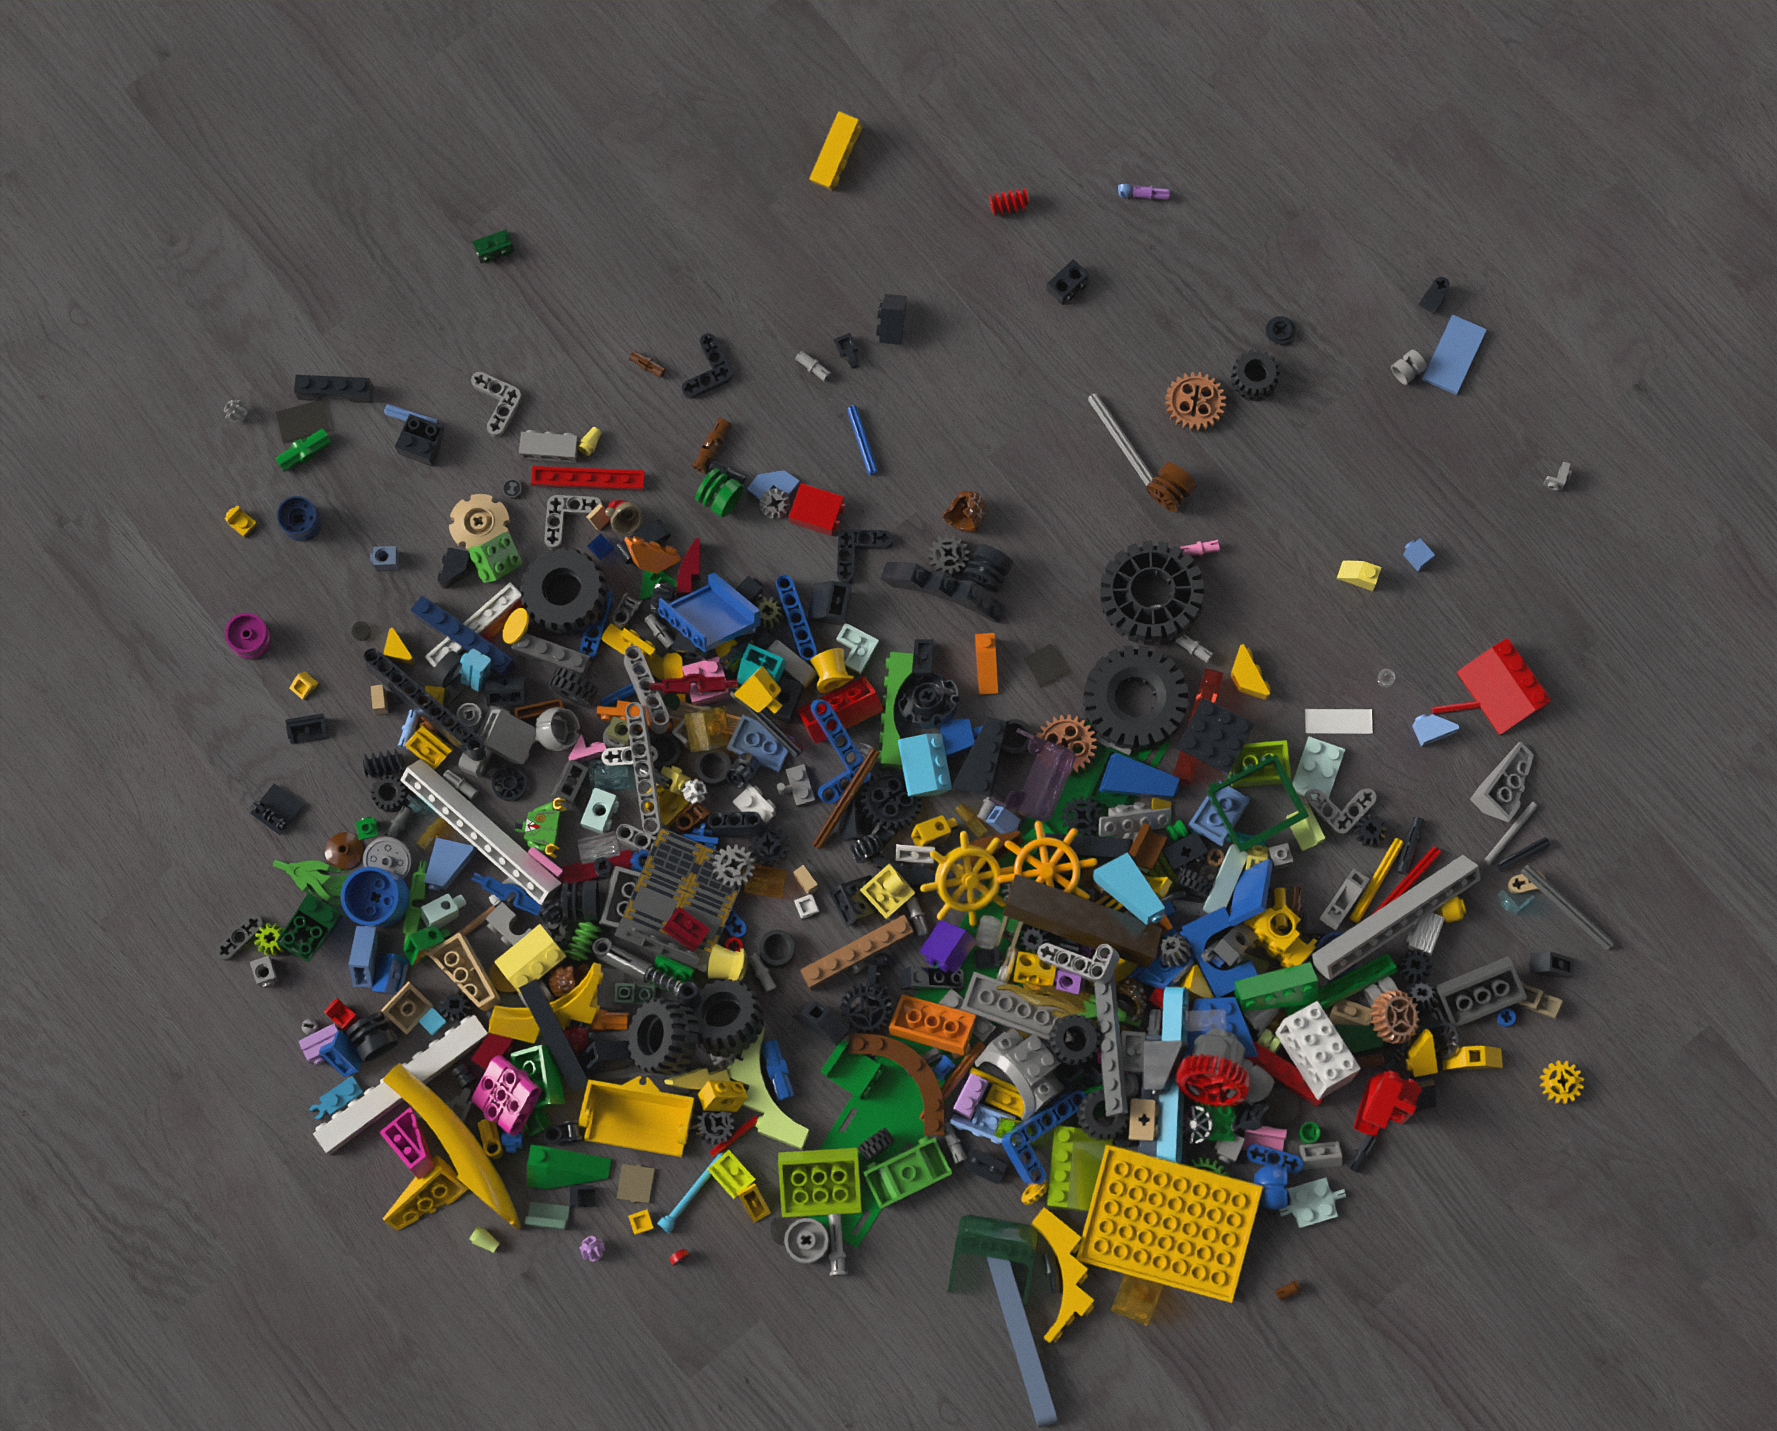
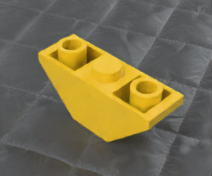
[1231,644,1271,700]
[1441,1046,1503,1071]

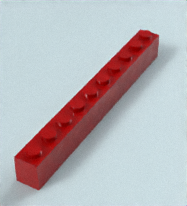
[1147,988,1323,1107]

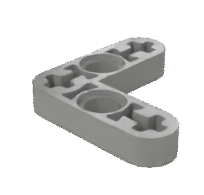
[471,372,522,438]
[544,495,602,550]
[1304,788,1376,834]

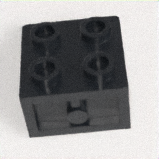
[830,875,879,928]

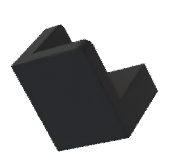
[570,1185,596,1208]

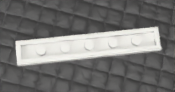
[425,582,523,668]

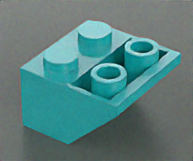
[737,644,787,685]

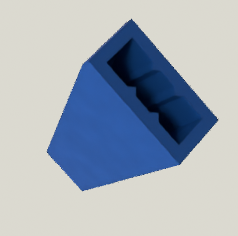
[1099,753,1180,799]

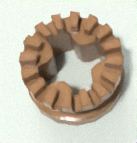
[1206,849,1224,867]

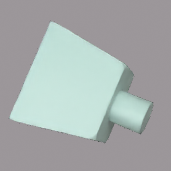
[421,894,466,929]

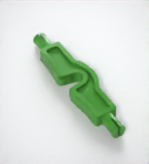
[403,860,428,946]

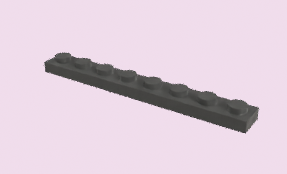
[1094,970,1127,1118]

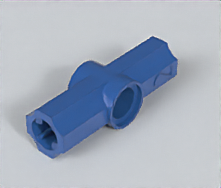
[761,1039,794,1101]

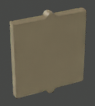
[617,1164,655,1203]

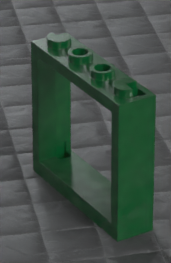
[1205,753,1309,853]

